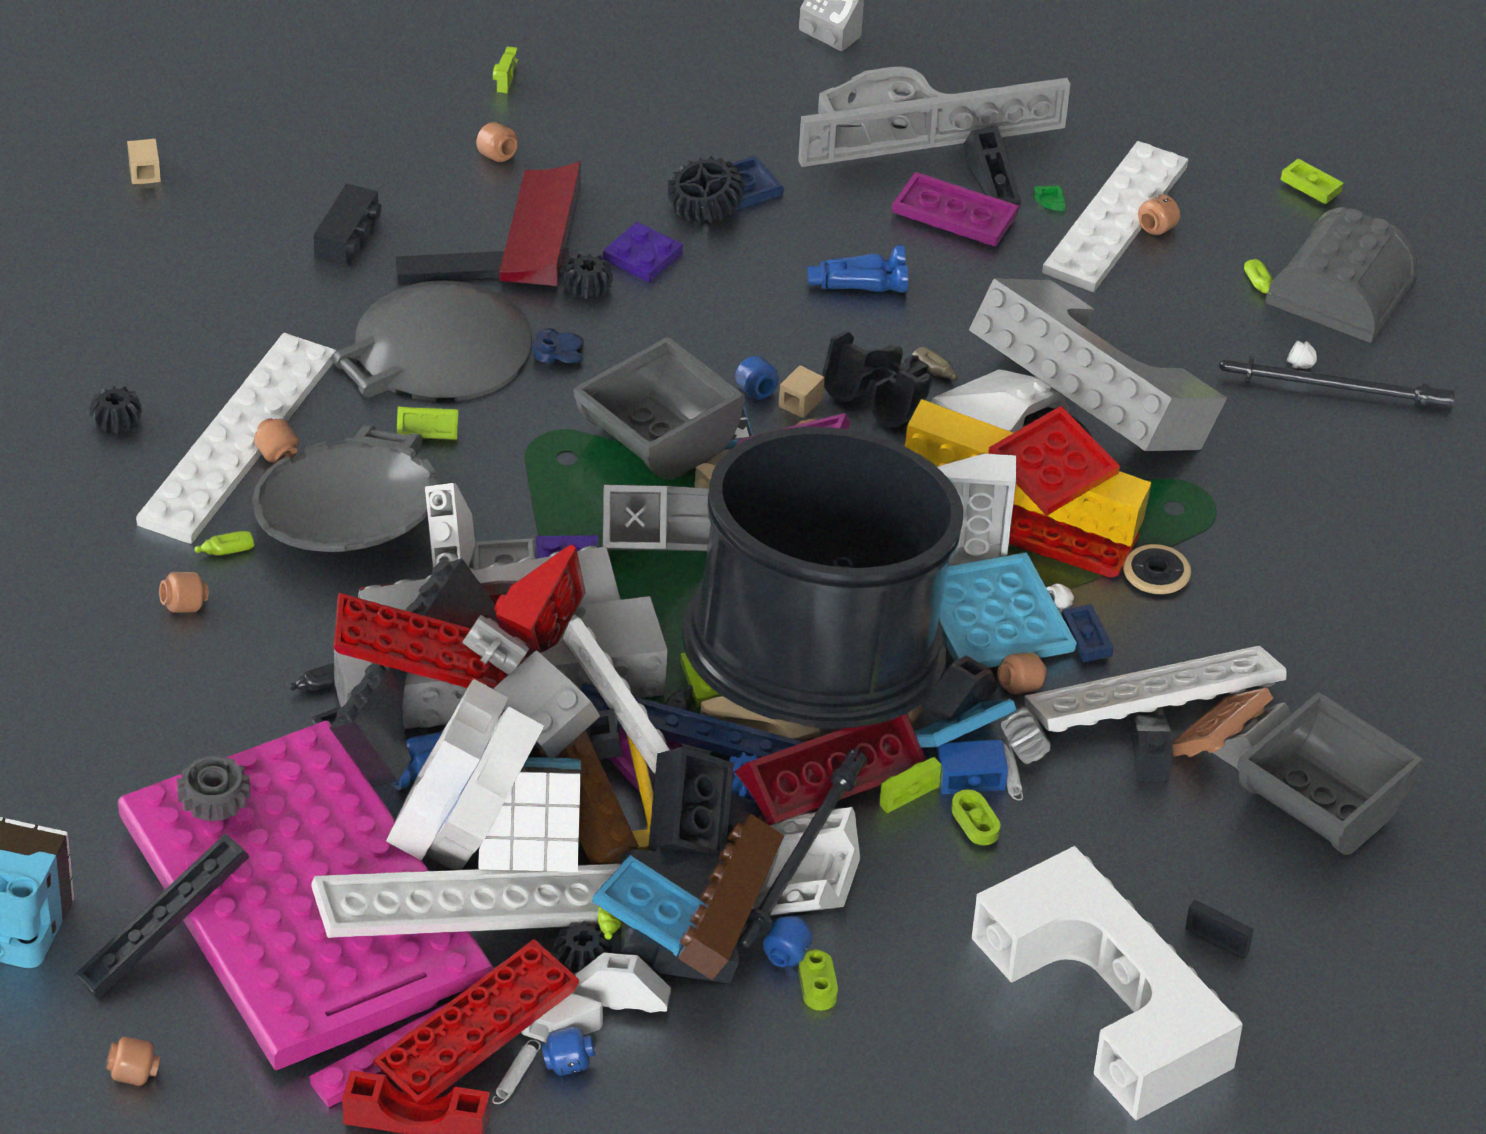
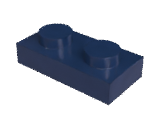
[1061,604,1114,662]

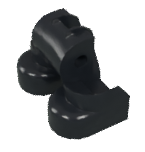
[822,331,933,428]

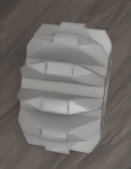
[1001,706,1050,764]

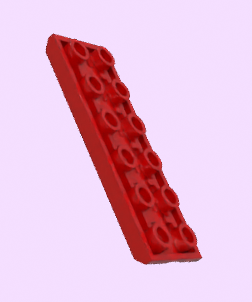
[1008,504,1140,578]
[333,593,524,689]
[373,939,579,1105]

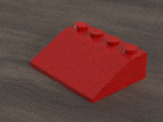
[494,544,586,658]

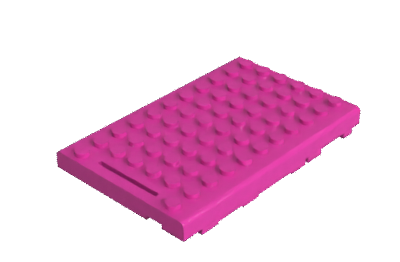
[118,721,494,1071]

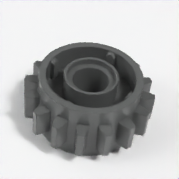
[177,756,251,821]

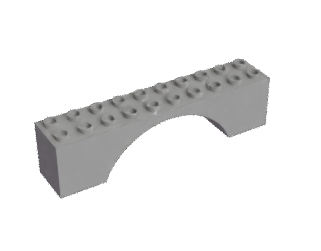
[603,485,711,551]
[334,596,667,729]

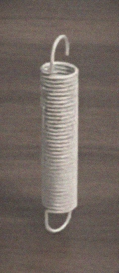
[999,738,1023,800]
[492,1040,541,1104]

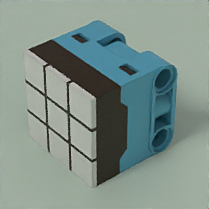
[479,757,581,872]
[0,817,74,968]

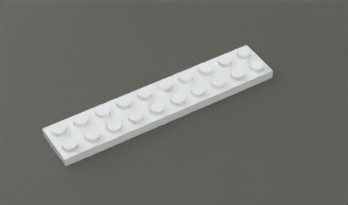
[136,333,336,544]
[311,864,620,938]

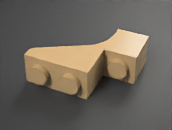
[701,696,821,742]

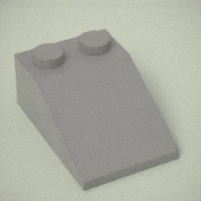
[493,650,600,758]

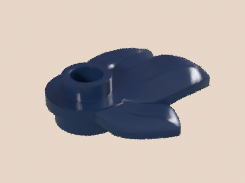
[532,328,584,363]

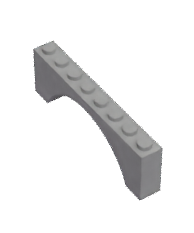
[358,546,620,619]

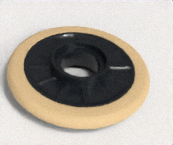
[1123,544,1191,594]

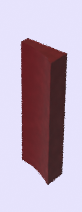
[499,161,581,286]
[734,714,926,826]

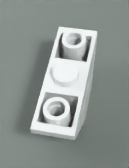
[425,483,475,568]
[572,953,671,1013]
[522,994,603,1042]

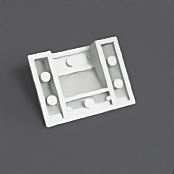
[931,369,1070,433]
[752,807,860,916]

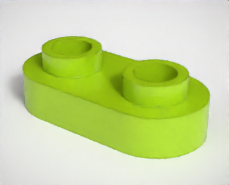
[952,789,1001,845]
[798,949,838,1011]

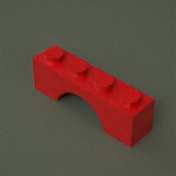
[342,1070,490,1134]

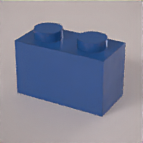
[936,740,1008,794]

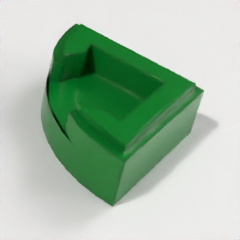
[1033,186,1066,211]

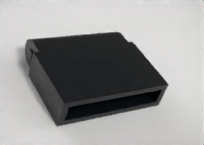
[620,847,739,983]

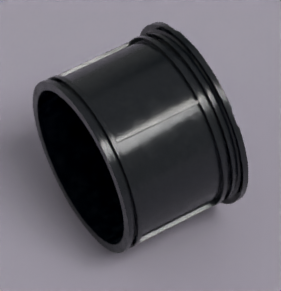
[682,427,963,728]

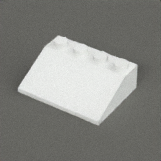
[937,454,1016,567]

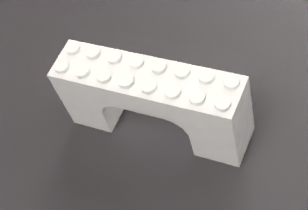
[972,846,1243,1120]

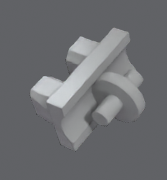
[462,615,529,675]

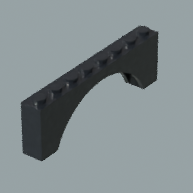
[330,558,498,787]

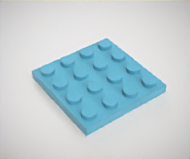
[939,553,1077,668]

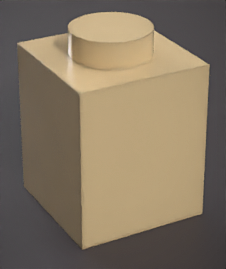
[127,139,161,185]
[779,365,825,418]

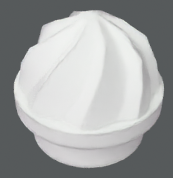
[1287,340,1317,369]
[1046,584,1074,614]

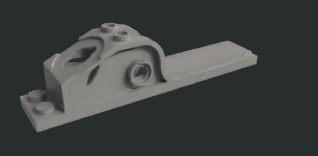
[798,67,1070,167]

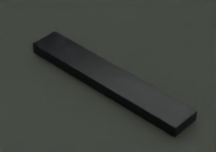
[396,248,570,283]
[74,833,250,999]

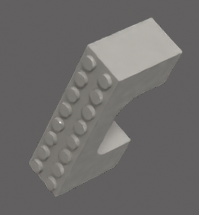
[969,278,1227,451]

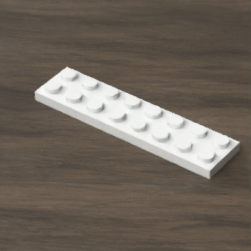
[1042,141,1188,292]
[1025,646,1286,732]

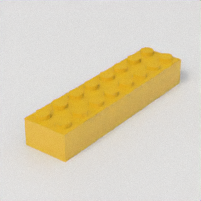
[905,399,1151,547]

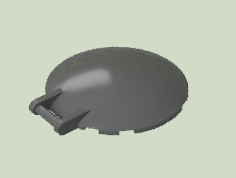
[332,281,532,402]
[253,425,438,552]

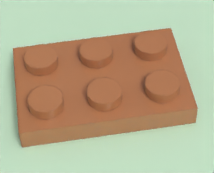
[1172,688,1273,757]

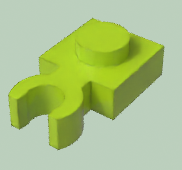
[493,46,518,94]

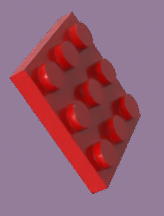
[988,406,1120,516]

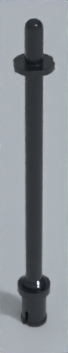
[1219,356,1455,409]
[739,749,867,948]

